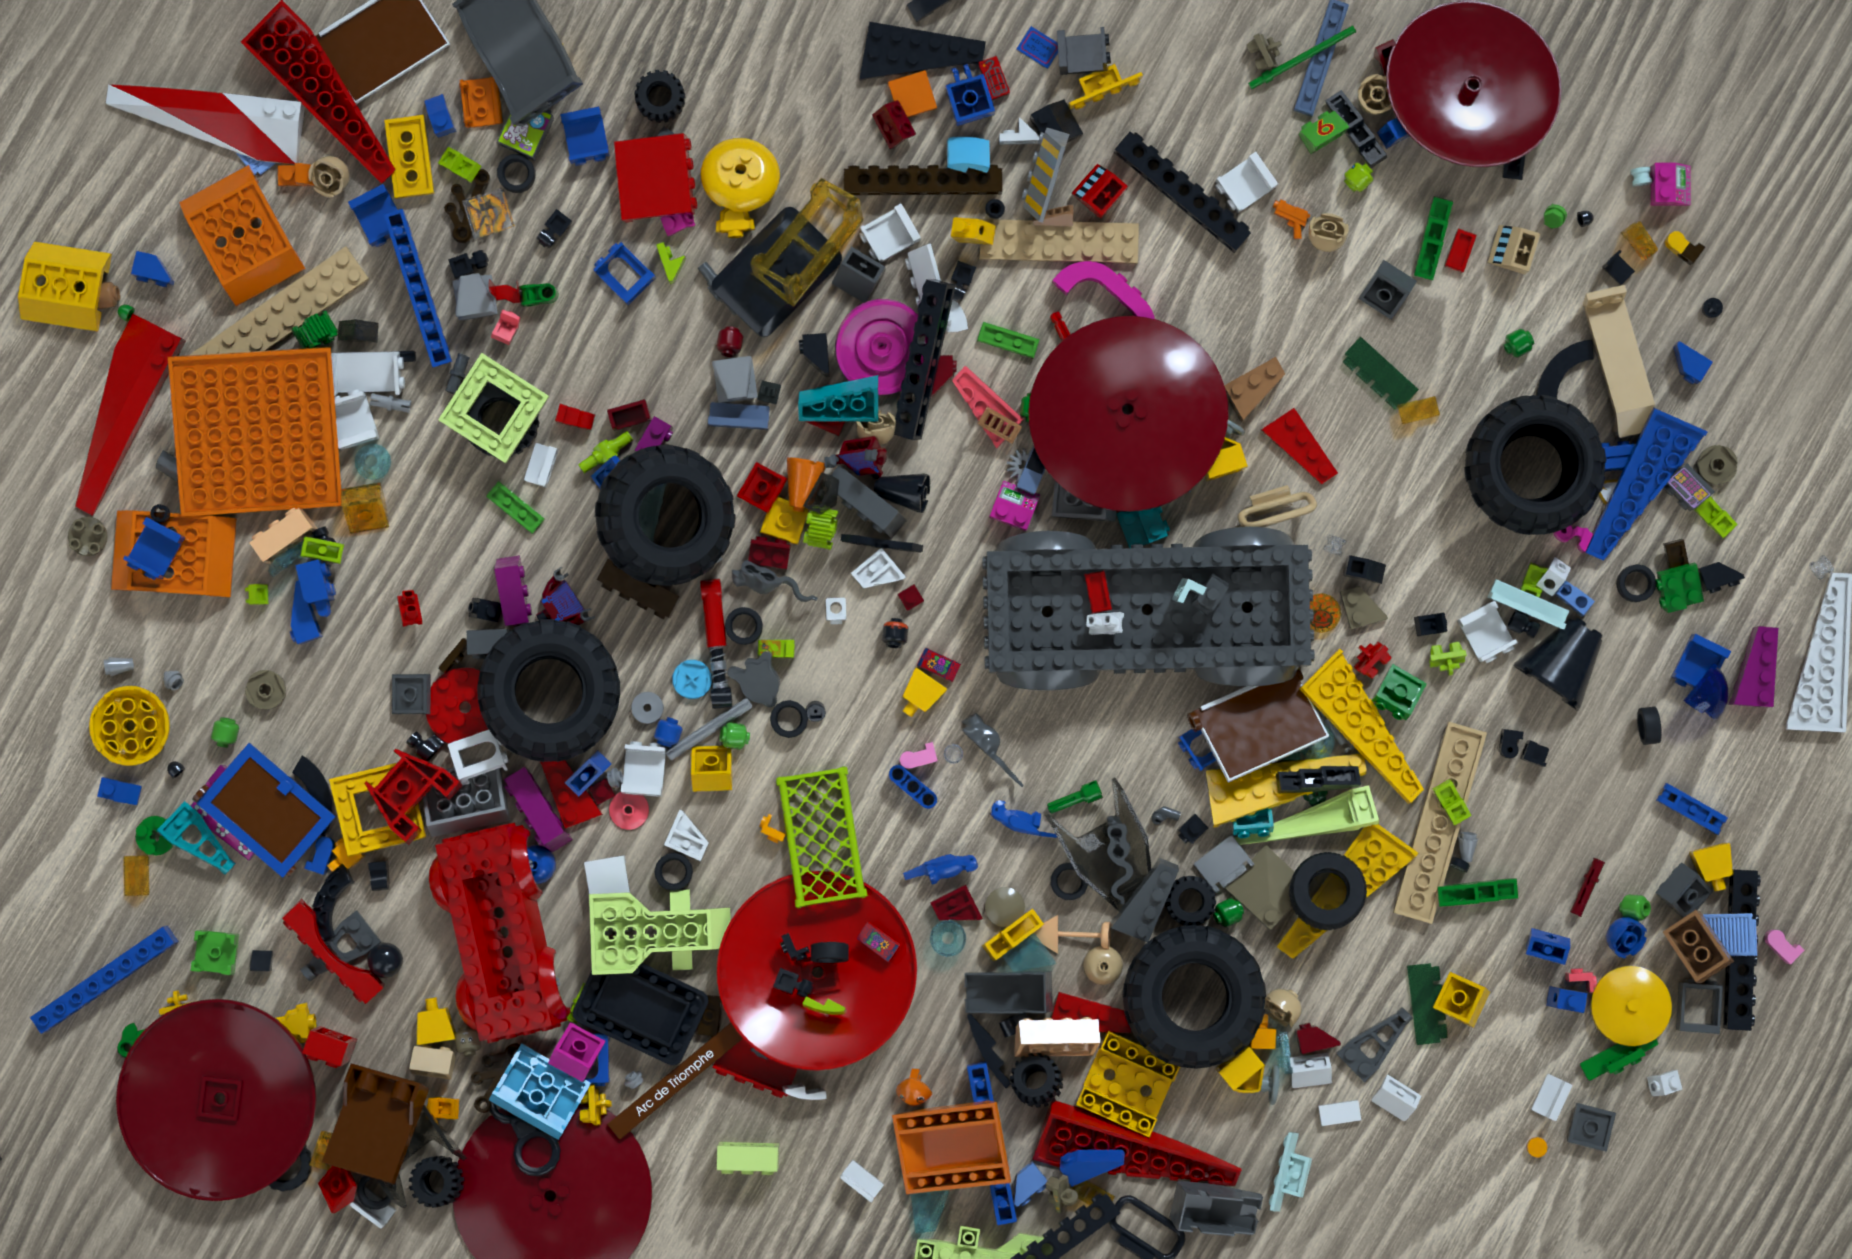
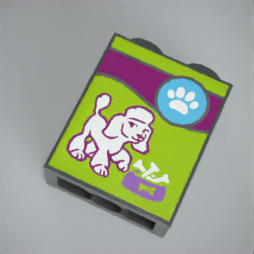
[497,109,555,161]

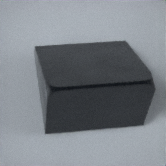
[250,950,273,971]

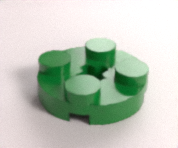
[135,816,173,856]

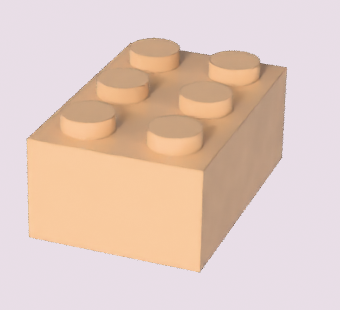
[250,508,318,565]

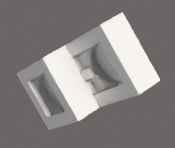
[782,1083,827,1100]

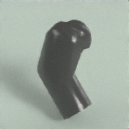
[1151,806,1181,825]

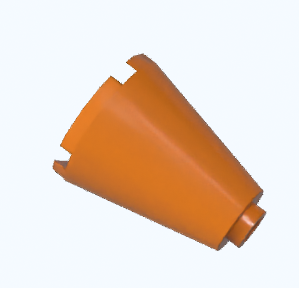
[787,457,826,512]

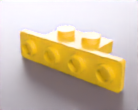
[1068,64,1143,110]

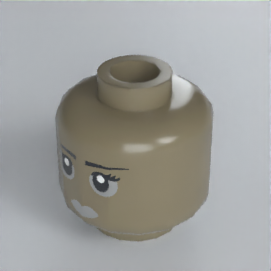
[455,1026,482,1057]

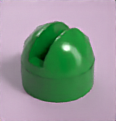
[117,304,135,322]

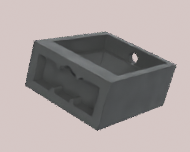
[1676,979,1723,1034]

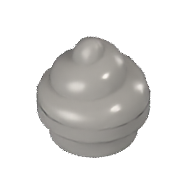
[163,671,184,691]

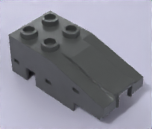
[964,971,1053,1014]
[1169,1181,1263,1236]

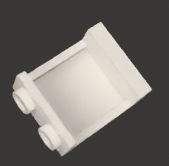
[858,204,921,263]

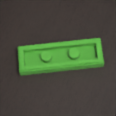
[977,322,1040,359]
[486,481,545,534]

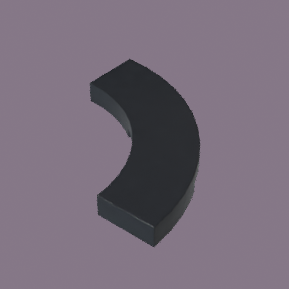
[1536,340,1594,399]
[840,534,923,553]
[292,755,333,837]
[312,864,354,942]

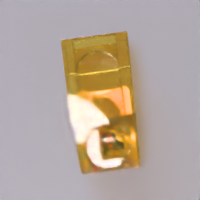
[1621,221,1658,261]
[309,1130,332,1170]

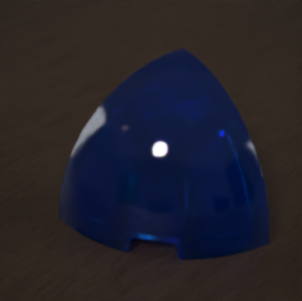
[1683,663,1729,719]

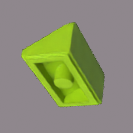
[300,536,344,564]

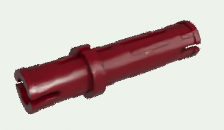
[1570,858,1605,917]

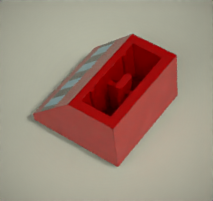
[1071,164,1128,219]

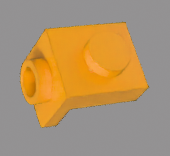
[759,814,786,844]
[426,1097,459,1119]

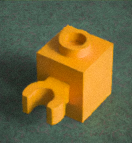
[327,837,366,872]
[1249,1014,1276,1049]

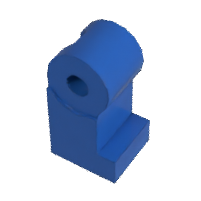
[304,837,335,875]

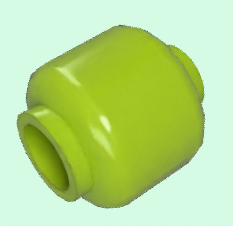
[1344,163,1373,192]

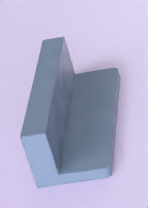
[708,402,770,430]

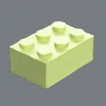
[717,1142,779,1175]

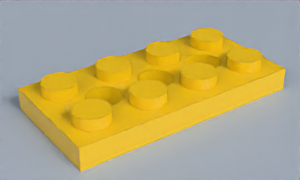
[384,115,435,199]

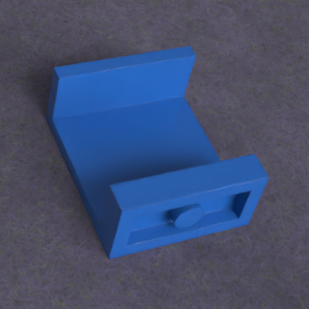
[560,106,610,166]
[348,184,398,247]
[123,517,185,580]

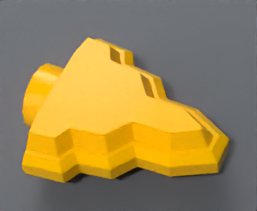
[716,207,755,238]
[276,1003,317,1043]

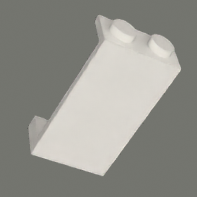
[331,352,405,396]
[584,855,633,935]

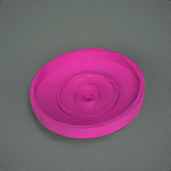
[835,299,928,395]

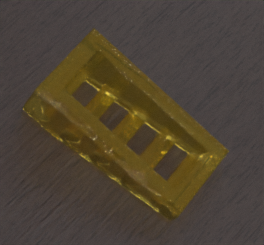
[1070,1180,1115,1211]

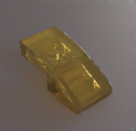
[1397,396,1440,425]

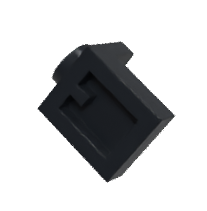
[1177,814,1208,844]

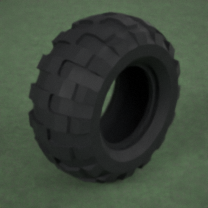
[477,619,620,762]
[1122,925,1266,1069]

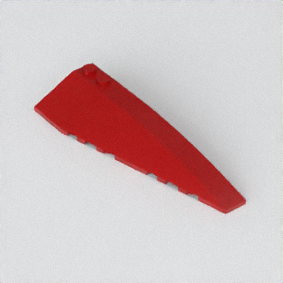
[241,0,396,184]
[75,314,186,516]

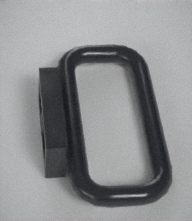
[1109,1195,1186,1259]

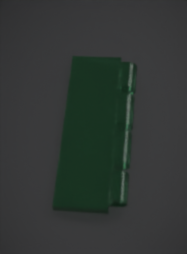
[1343,336,1419,410]
[1407,963,1448,1045]

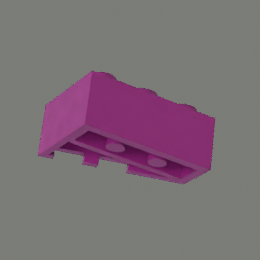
[494,555,532,626]

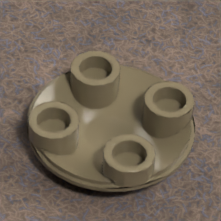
[68,517,108,556]
[985,887,1025,927]

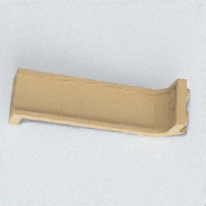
[1583,285,1655,438]

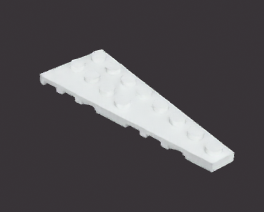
[1786,573,1852,732]

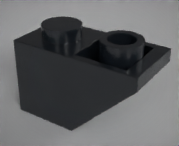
[1343,555,1386,584]
[1698,562,1745,594]

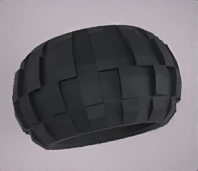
[1464,395,1606,535]
[594,445,736,586]

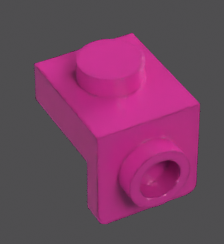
[660,213,695,236]

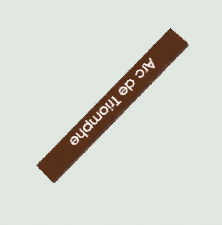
[608,1023,743,1139]

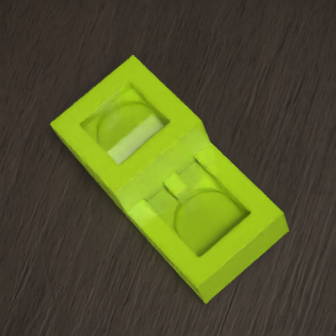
[438,147,482,183]
[1694,496,1738,538]
[1520,562,1548,597]
[1433,779,1472,826]
[802,996,846,1015]

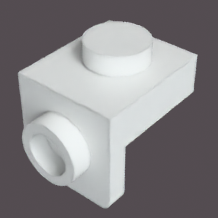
[1647,1070,1682,1096]

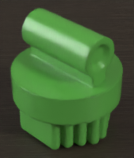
[1544,203,1567,229]

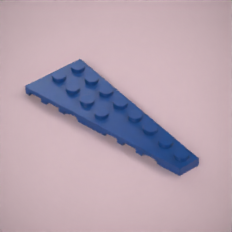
[1585,407,1708,561]

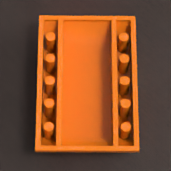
[892,1101,1011,1194]

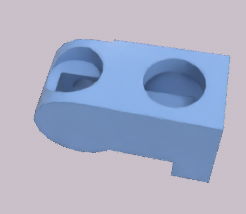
[1555,581,1595,617]

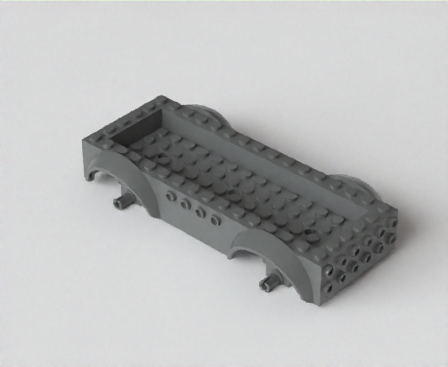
[982,527,1315,690]

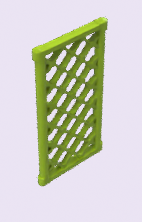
[776,766,868,908]

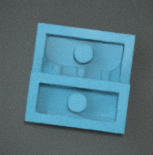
[947,137,990,173]

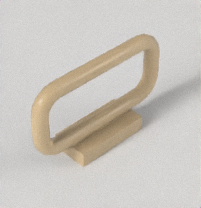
[1237,485,1317,527]

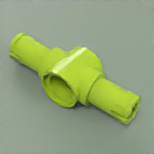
[578,431,633,474]

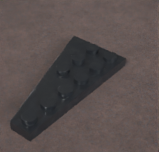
[859,21,986,81]

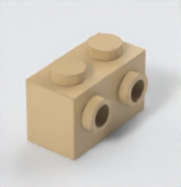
[409,1044,456,1080]

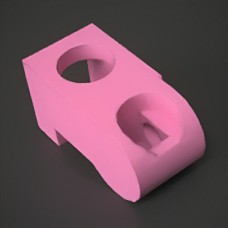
[900,742,938,769]
[1764,929,1805,965]

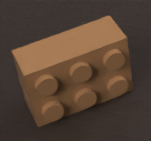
[1663,910,1734,983]

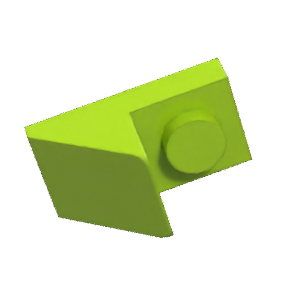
[656,242,686,285]

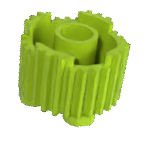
[803,506,838,550]

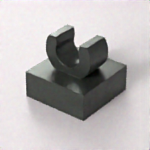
[757,380,781,405]

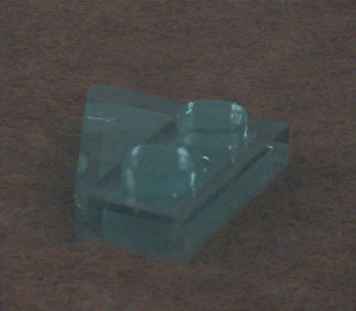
[268,541,303,577]
[1002,933,1056,972]
[1276,1030,1293,1074]

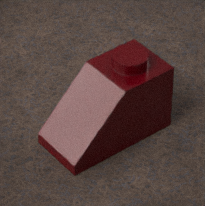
[931,355,957,397]
[1295,1022,1341,1054]

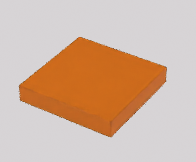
[888,70,937,118]

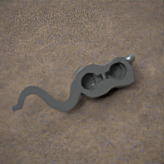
[732,560,818,602]
[962,713,1024,787]
[1107,816,1133,904]

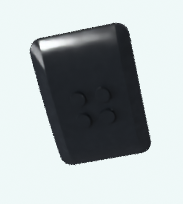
[711,207,842,337]
[573,963,709,1065]

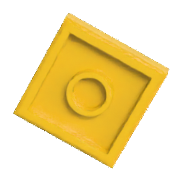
[760,497,810,545]

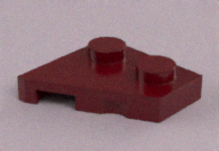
[930,884,983,920]

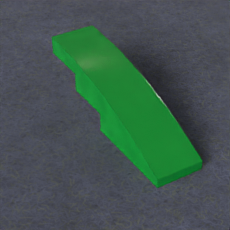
[1414,196,1453,280]
[1437,878,1518,907]

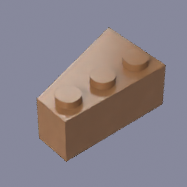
[1224,357,1285,422]

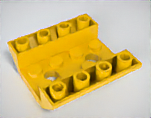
[18,242,112,332]
[1076,1031,1180,1137]

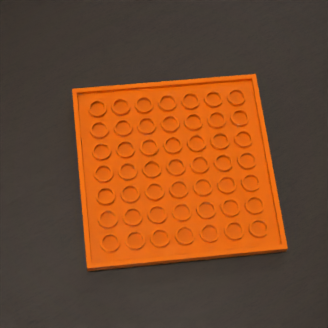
[168,347,343,517]

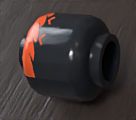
[882,618,909,649]

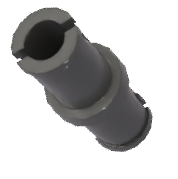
[445,353,470,394]

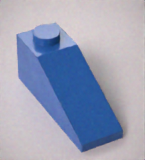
[290,580,323,645]
[1060,1150,1125,1187]

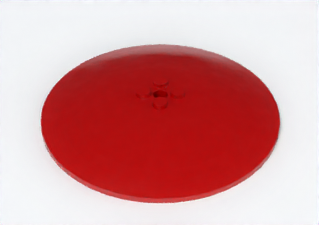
[717,871,917,1071]

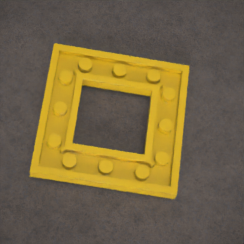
[329,763,426,857]

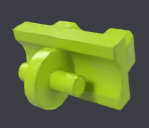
[1429,642,1467,676]

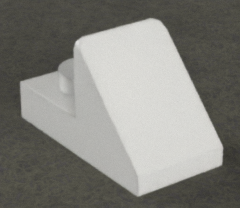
[999,118,1039,145]

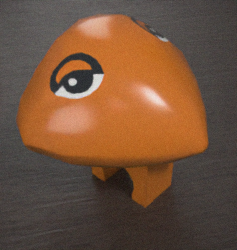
[896,1068,933,1106]

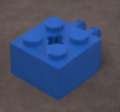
[945,64,995,126]
[295,559,336,617]

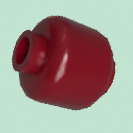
[716,326,744,357]

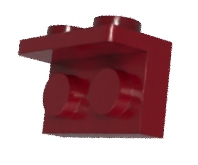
[872,100,916,149]
[748,536,791,569]

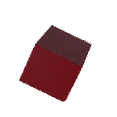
[607,399,652,431]

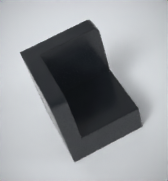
[1520,740,1549,767]

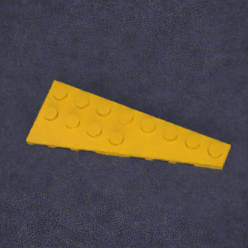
[1299,649,1424,804]
[1205,754,1367,828]
[1277,824,1419,959]

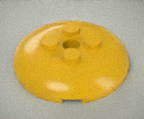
[701,138,780,212]
[89,686,170,766]

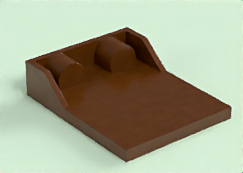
[322,1063,429,1185]

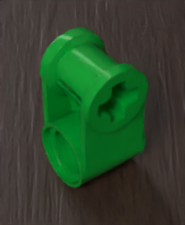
[519,283,559,307]

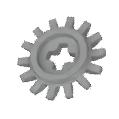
[1007,448,1032,483]

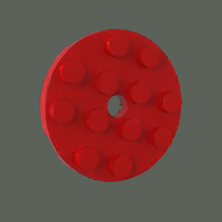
[426,668,489,746]

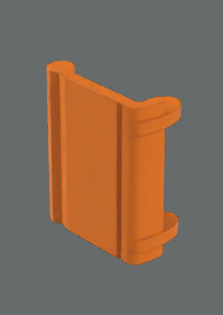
[459,77,503,128]

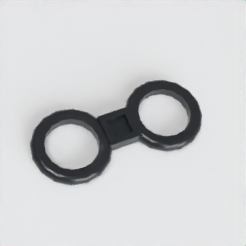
[489,1101,561,1176]

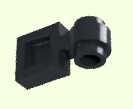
[536,209,572,248]
[448,250,489,279]
[951,261,976,301]
[773,968,814,998]

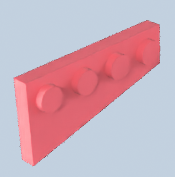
[952,366,1024,448]

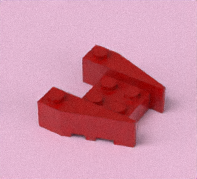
[364,749,463,845]

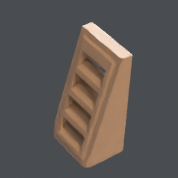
[1033,205,1074,226]
[977,407,1022,444]

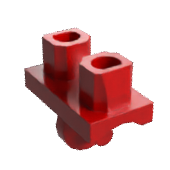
[397,590,423,627]
[1354,642,1391,679]

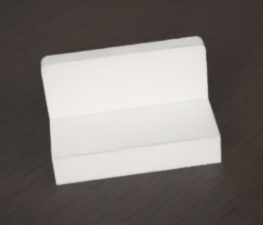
[524,443,559,488]
[1289,1053,1332,1088]
[1531,1074,1573,1121]
[1372,1075,1421,1121]
[840,1160,884,1203]
[349,1187,396,1229]

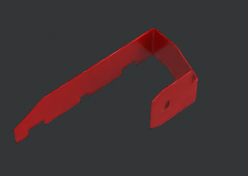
[489,279,521,303]

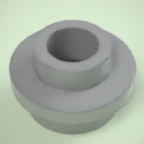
[607,768,623,788]
[624,1071,643,1089]

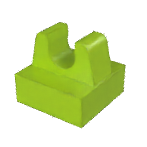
[245,584,269,605]

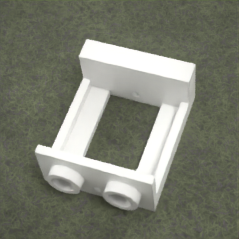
[448,730,509,786]

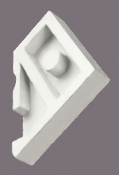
[851,548,906,589]
[664,810,709,861]

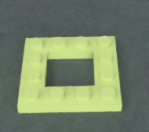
[438,353,549,463]

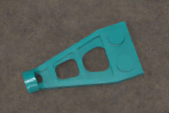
[157,801,236,875]

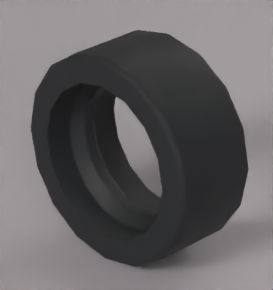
[497,154,536,193]
[1616,564,1657,603]
[725,607,763,645]
[770,700,808,738]
[1637,706,1662,745]
[654,853,693,891]
[1050,863,1088,900]
[811,942,849,963]
[357,1175,396,1210]

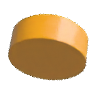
[1526,1137,1547,1158]

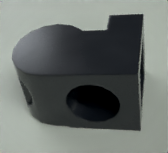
[1499,729,1524,759]
[368,861,389,891]
[999,1013,1027,1038]

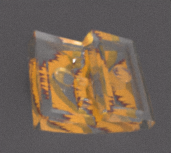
[462,188,515,239]

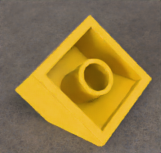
[691,746,733,792]
[1433,972,1490,1028]

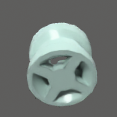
[1630,167,1652,186]

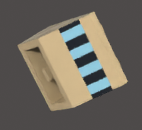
[1487,225,1540,275]

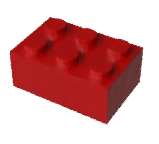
[302,1026,358,1068]

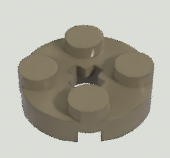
[1696,445,1738,485]
[245,670,286,710]

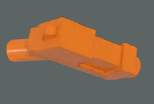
[1273,199,1311,239]

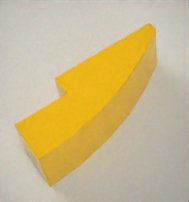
[982,908,1044,961]

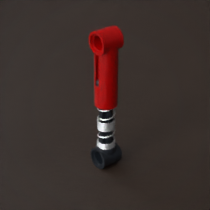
[700,579,733,709]

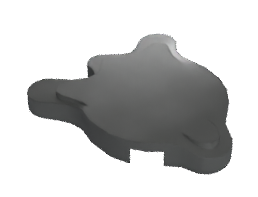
[727,651,780,707]

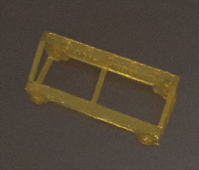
[750,178,864,306]

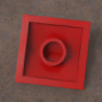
[737,462,788,513]
[318,1166,357,1214]

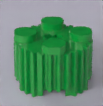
[291,311,338,349]

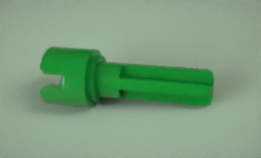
[1047,780,1103,814]

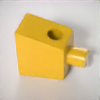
[951,217,996,245]
[902,668,947,718]
[1689,843,1733,891]
[417,997,456,1045]

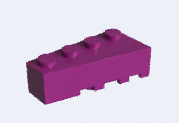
[1728,626,1779,708]
[504,767,573,852]

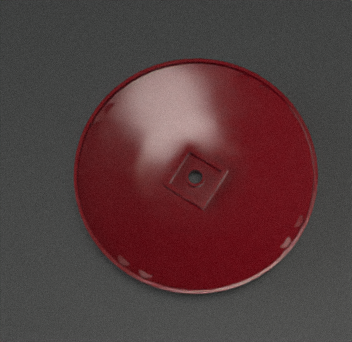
[1029,316,1228,512]
[116,999,316,1201]
[453,1103,652,1259]

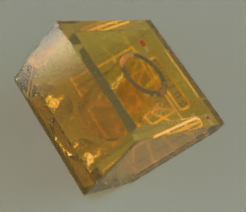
[341,482,389,534]

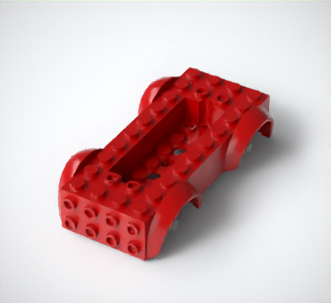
[429,823,571,1043]

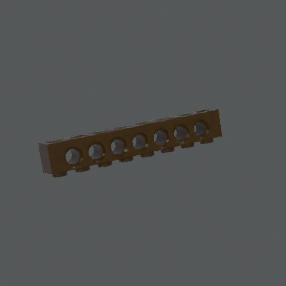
[844,165,1003,196]

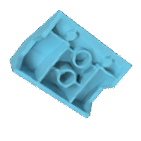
[489,1043,591,1140]

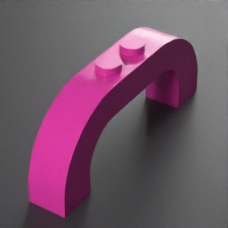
[1052,261,1155,319]

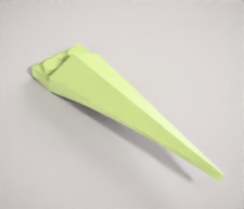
[1235,785,1379,845]

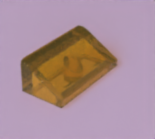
[124,855,149,896]

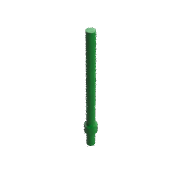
[1248,25,1356,90]

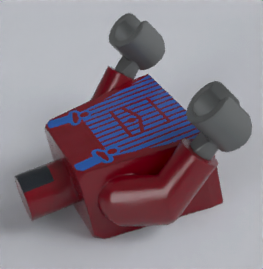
[824,436,887,479]
[536,567,595,626]

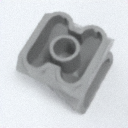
[452,273,498,320]
[712,356,758,403]

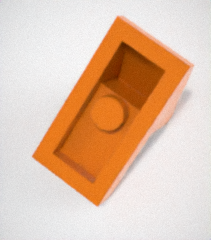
[278,163,315,186]

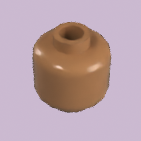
[98,282,121,309]

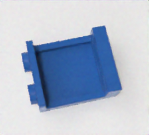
[1671,634,1731,696]

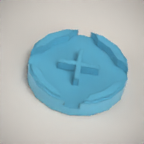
[672,660,712,699]

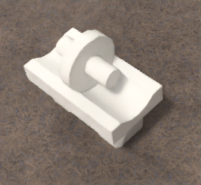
[1086,612,1124,635]

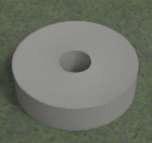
[631,692,664,724]

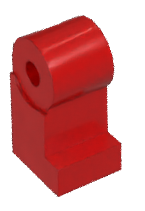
[555,404,596,430]

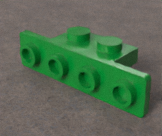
[1580,1039,1659,1081]

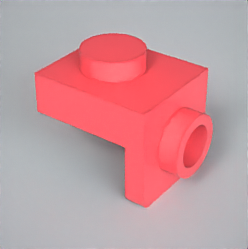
[491,310,520,345]
[1565,968,1597,992]

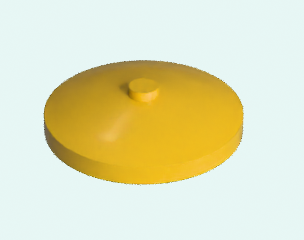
[1590,966,1672,1046]

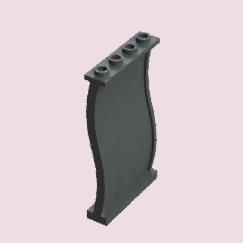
[452,0,583,127]

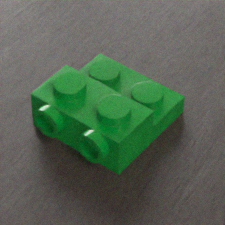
[1655,562,1704,613]
[1371,664,1427,720]

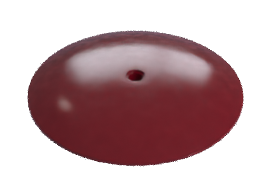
[1386,1,1562,167]

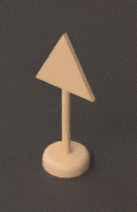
[1030,915,1111,954]

